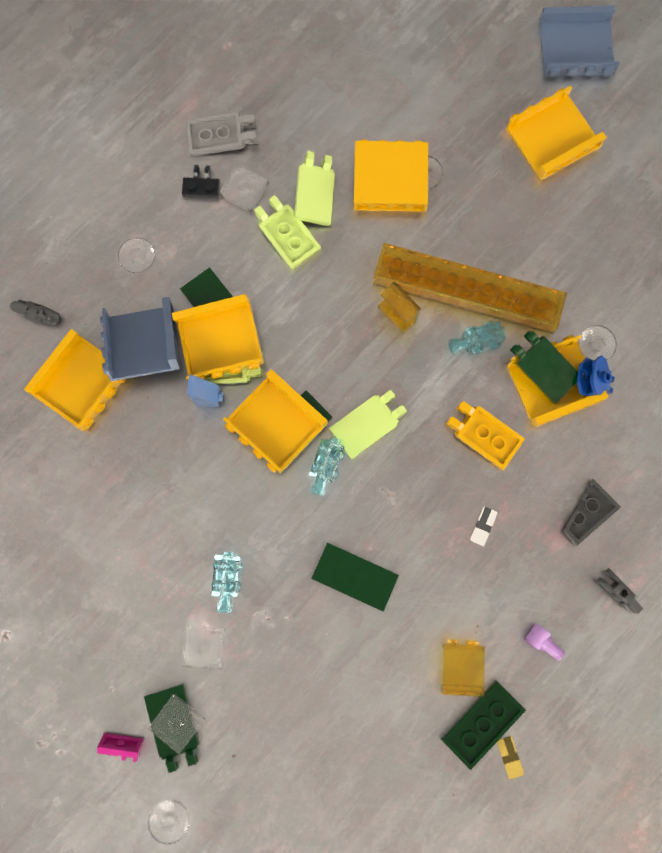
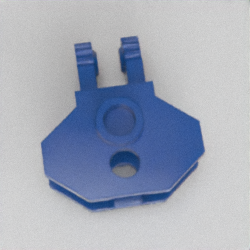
[577,356,615,396]

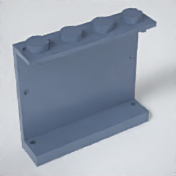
[540,5,620,77]
[100,297,180,381]

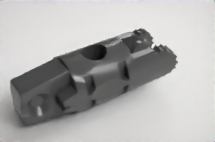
[9,300,60,325]
[597,568,644,614]

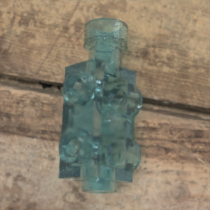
[448,321,506,354]
[309,437,345,496]
[211,552,242,613]

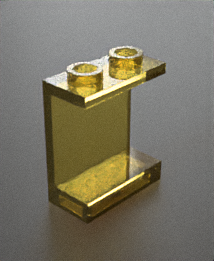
[378,281,421,334]
[440,639,485,697]

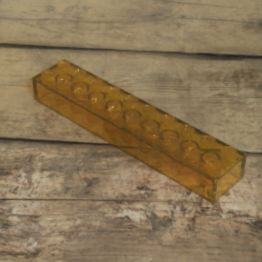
[373,243,567,334]

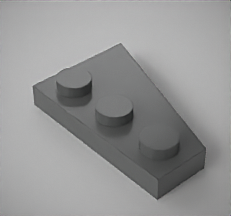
[563,479,621,546]

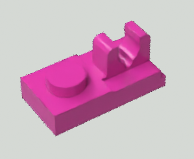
[97,733,144,762]

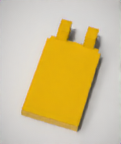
[445,401,525,470]

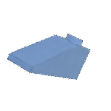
[187,375,224,407]

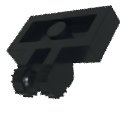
[182,165,220,199]

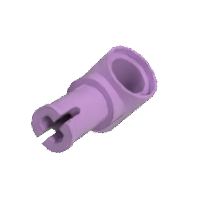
[524,624,565,661]

